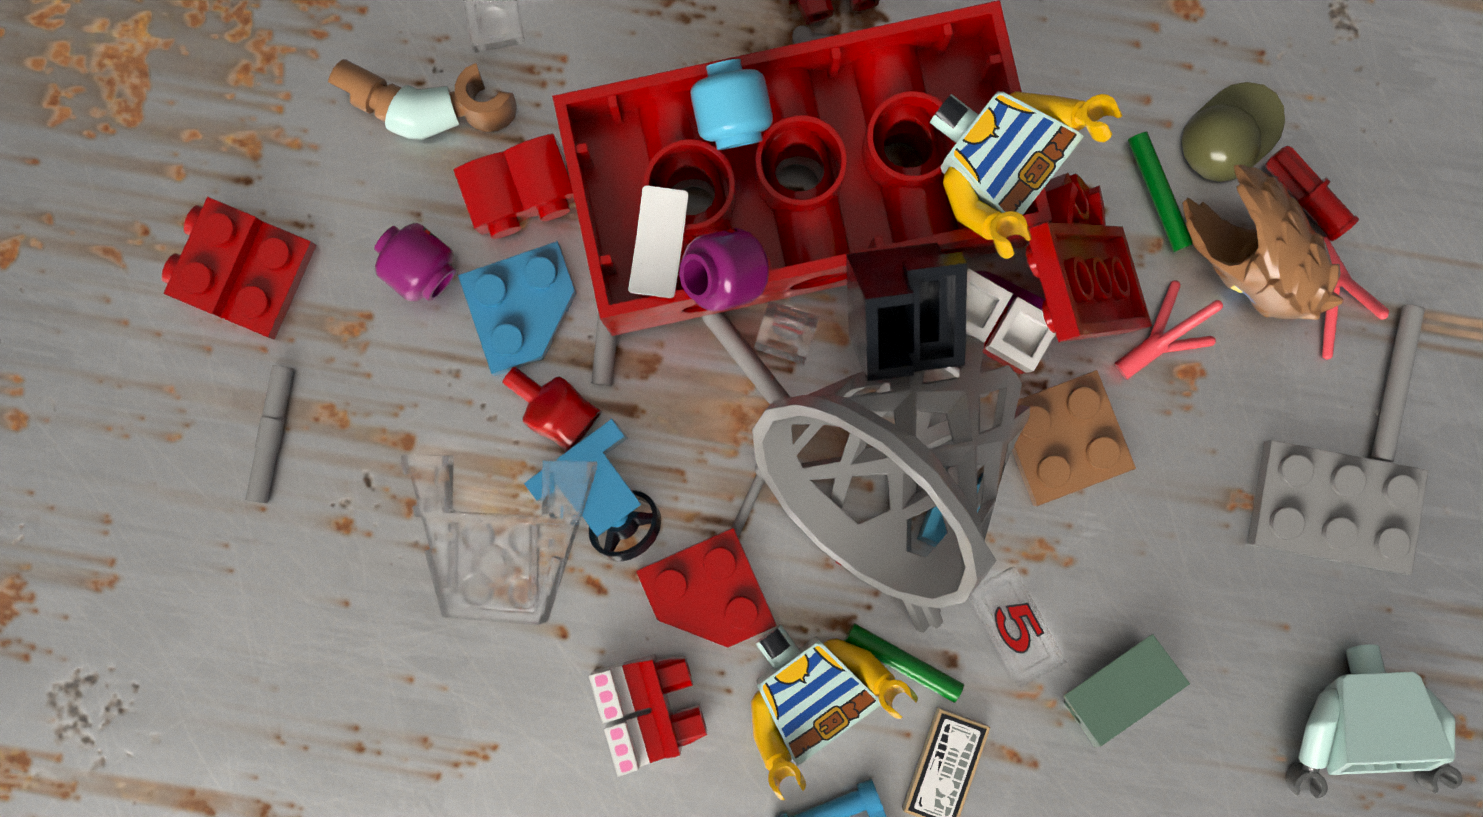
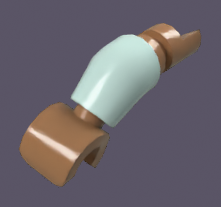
[328,59,517,140]

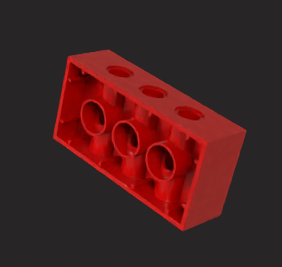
[552,0,1053,336]

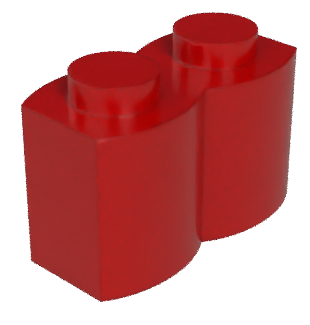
[453,133,575,239]

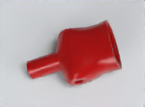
[502,367,602,452]

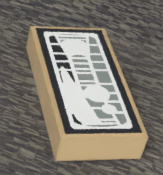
[902,707,990,817]

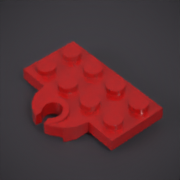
[1026,172,1152,342]

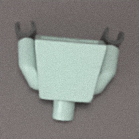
[1286,644,1463,798]

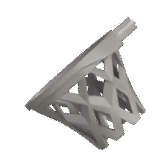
[752,334,1030,633]

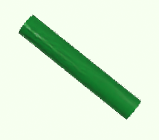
[1128,131,1193,252]
[844,623,964,703]

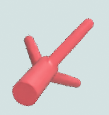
[1322,236,1389,360]
[1114,280,1223,380]

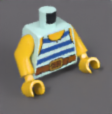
[930,91,1122,259]
[751,625,918,800]

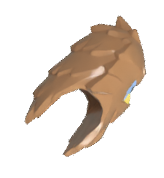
[1182,165,1344,320]

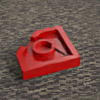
[636,527,777,648]

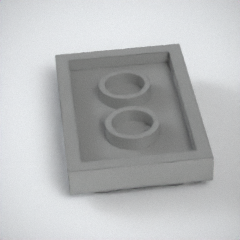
[1247,440,1429,575]

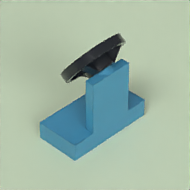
[524,419,661,561]

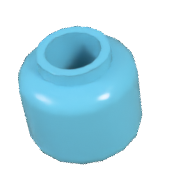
[691,59,773,150]

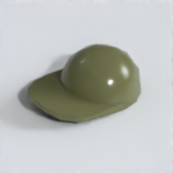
[1181,82,1285,182]

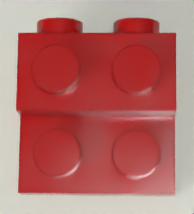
[162,197,317,340]

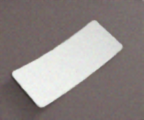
[628,186,688,298]

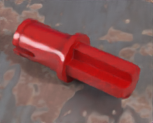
[1265,145,1359,241]

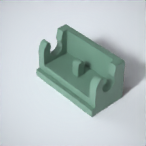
[1063,634,1190,747]

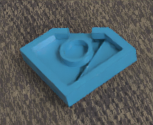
[458,241,577,376]

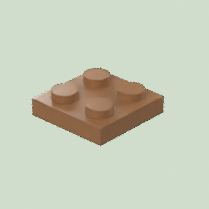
[995,370,1136,506]

